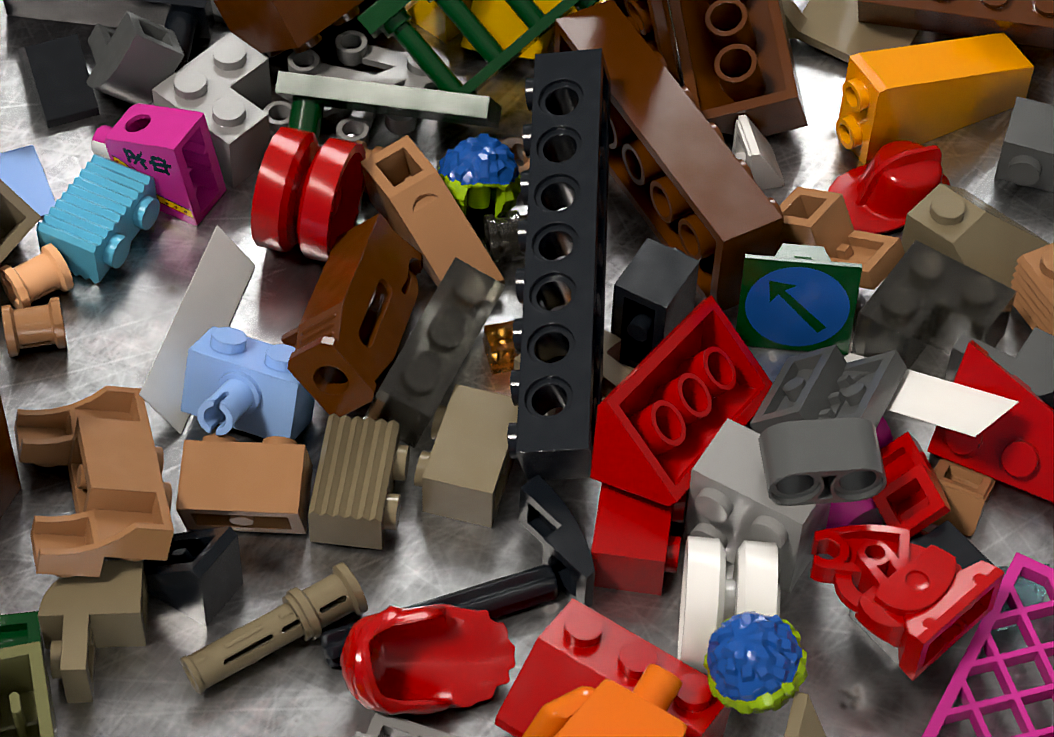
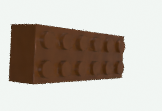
[554,0,784,311]

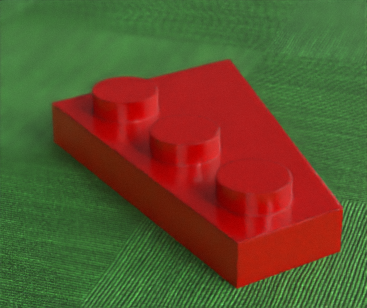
[927,340,1054,503]

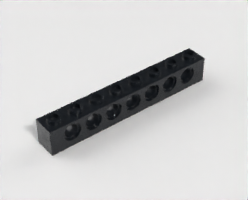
[507,48,611,481]

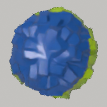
[437,133,521,220]
[704,611,808,715]

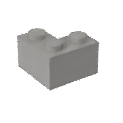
[152,32,272,189]

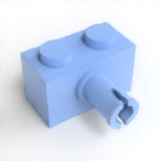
[181,326,315,440]

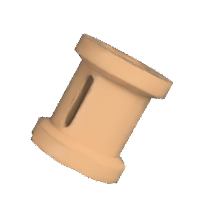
[0,243,74,309]

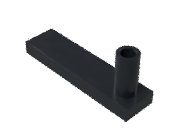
[3,0,215,73]

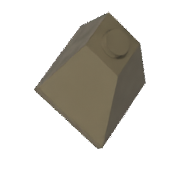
[901,183,1050,316]

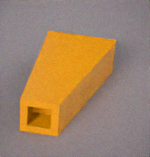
[836,32,1034,165]

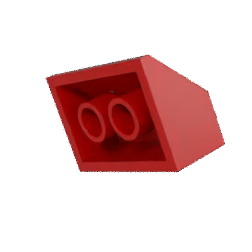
[494,598,731,737]

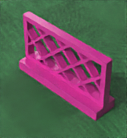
[922,552,1054,737]

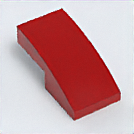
[872,431,951,538]

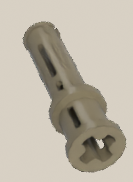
[180,562,368,694]

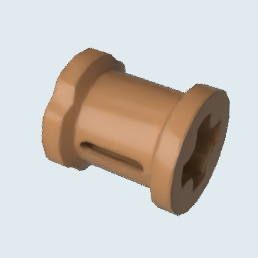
[1,297,67,357]

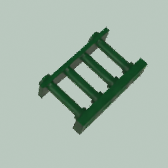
[357,0,599,95]

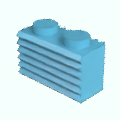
[36,154,160,284]

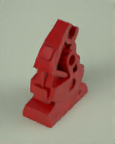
[810,524,1005,681]

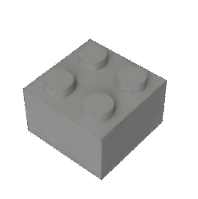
[683,418,831,593]

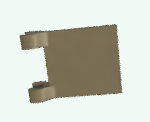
[782,0,920,63]

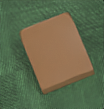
[932,459,996,536]

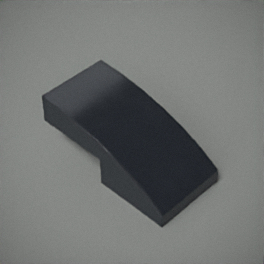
[519,475,595,607]

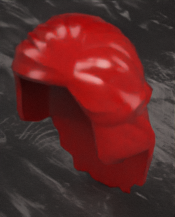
[340,604,516,715]

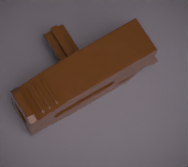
[281,213,423,417]

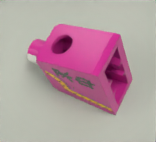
[91,103,227,226]

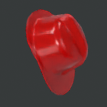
[828,140,951,234]

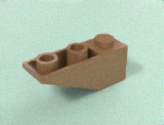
[360,135,505,312]

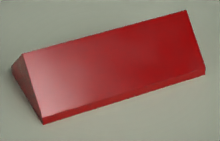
[590,295,773,506]

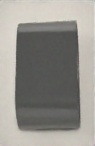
[758,417,887,506]

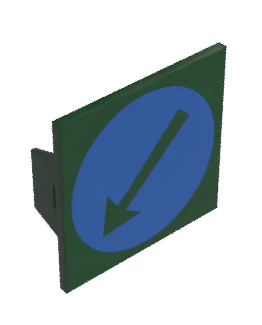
[736,243,862,355]

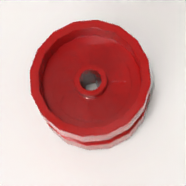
[251,127,366,262]

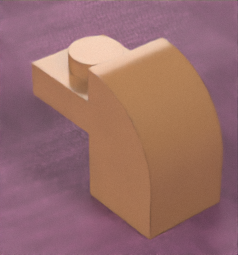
[778,187,905,290]

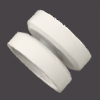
[677,536,781,676]

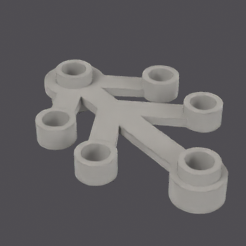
[263,30,449,146]

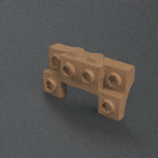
[14,386,174,578]

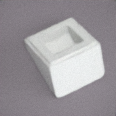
[732,115,784,190]

